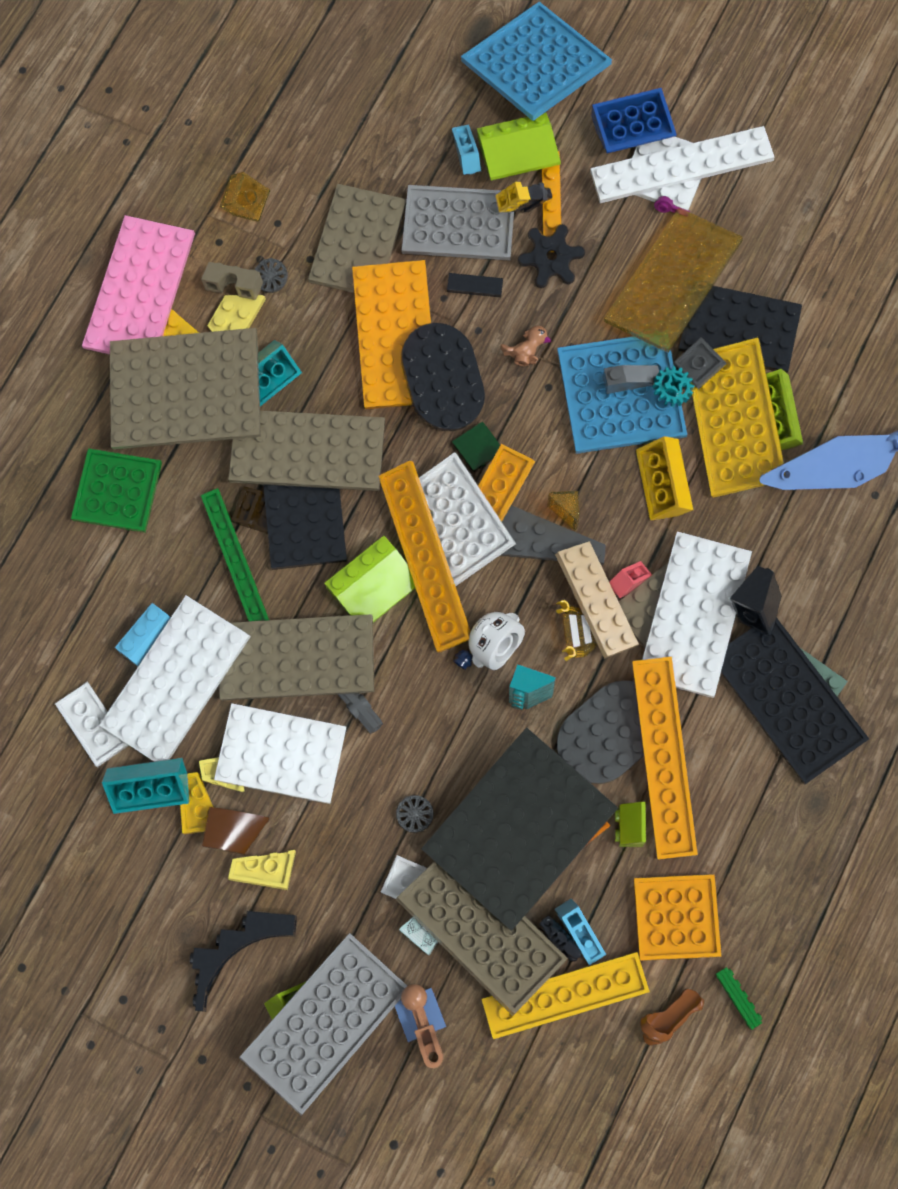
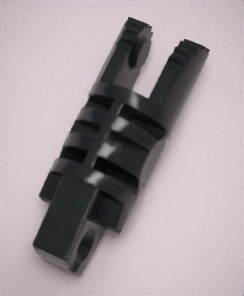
[539,916,582,962]

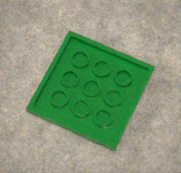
[71,448,162,533]

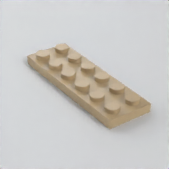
[555,541,639,659]

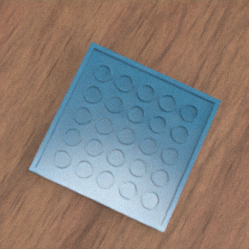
[461,2,612,121]
[557,332,687,454]

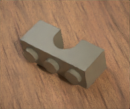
[201,262,263,300]

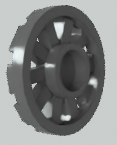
[255,258,288,293]
[396,795,433,833]

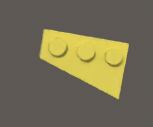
[228,850,296,890]

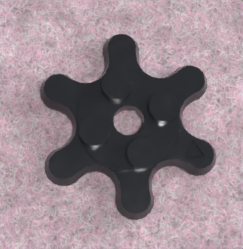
[518,224,585,288]

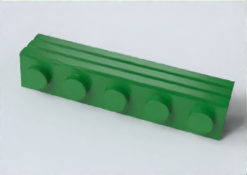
[715,967,762,1030]

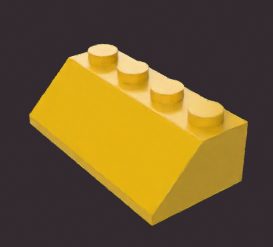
[636,436,693,520]

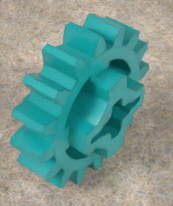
[652,366,694,407]

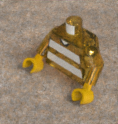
[556,600,597,661]

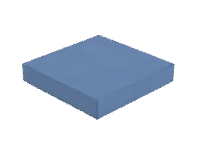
[395,988,446,1042]

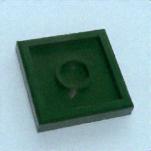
[452,421,500,472]

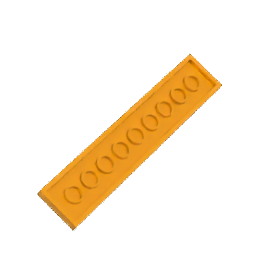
[379,461,471,652]
[632,657,698,859]

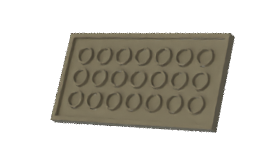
[229,411,385,491]
[220,614,375,701]
[396,862,568,1016]

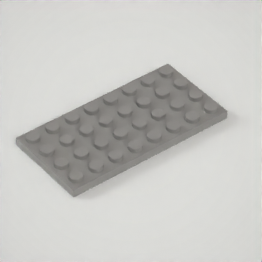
[239,933,407,1115]

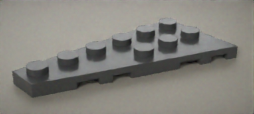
[500,505,606,565]

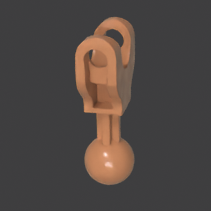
[401,984,444,1068]

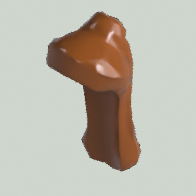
[640,989,705,1046]

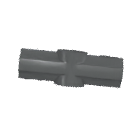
[338,693,383,734]

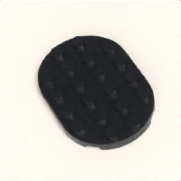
[401,323,485,431]

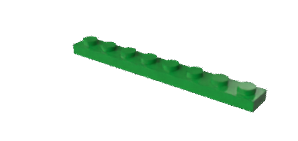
[201,488,270,622]

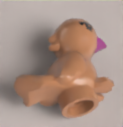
[500,326,551,367]

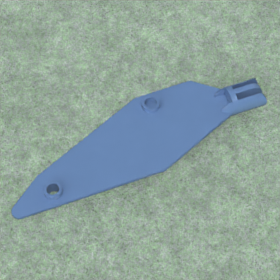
[759,430,898,490]

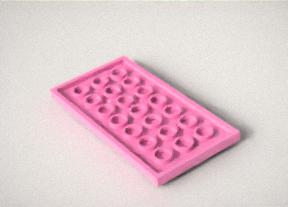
[82,216,195,354]

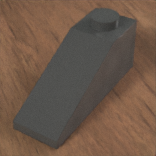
[603,365,659,394]

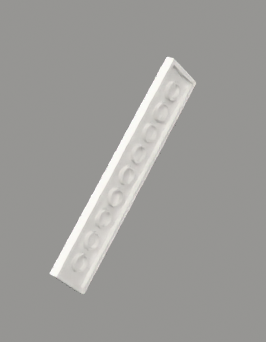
[590,126,775,203]

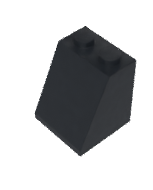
[730,566,782,636]

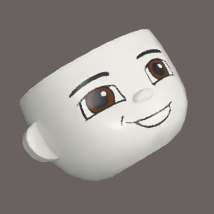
[468,612,525,670]

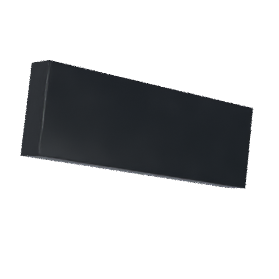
[447,273,503,298]

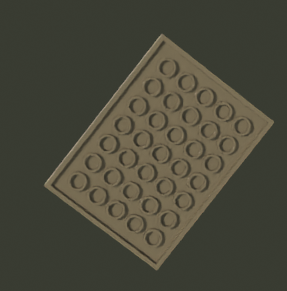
[110,328,261,450]

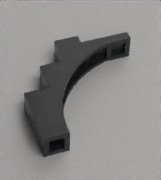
[190,911,297,1012]

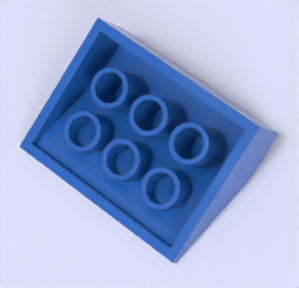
[591,88,677,153]

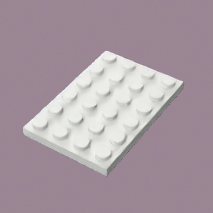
[419,452,516,586]
[214,704,346,804]

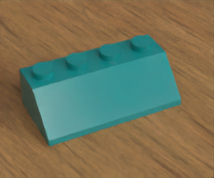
[258,340,302,406]
[509,664,556,710]
[102,758,189,814]

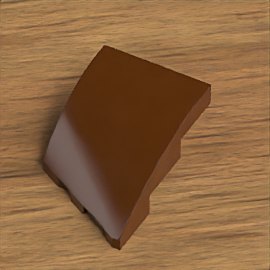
[202,807,269,855]

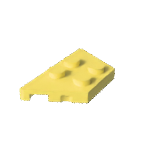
[207,295,266,332]

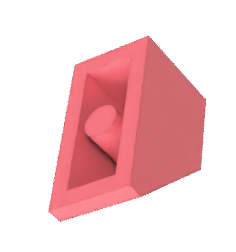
[609,561,652,598]

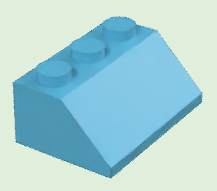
[115,603,171,667]

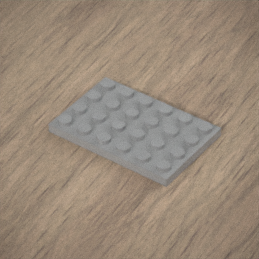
[402,185,514,260]

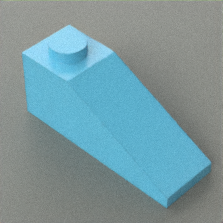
[452,125,481,175]
[555,899,606,965]

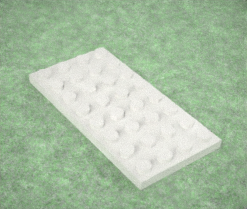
[642,532,752,698]
[99,596,251,762]

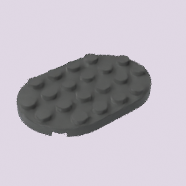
[557,681,644,784]

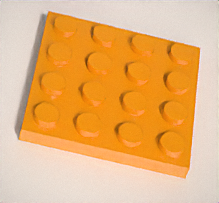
[634,875,721,961]

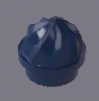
[453,650,473,670]

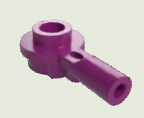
[654,196,690,218]

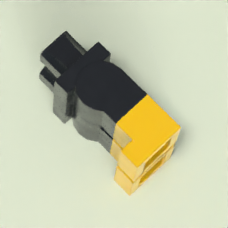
[495,182,552,213]

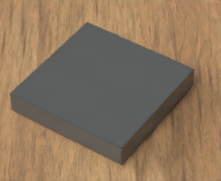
[673,337,726,389]

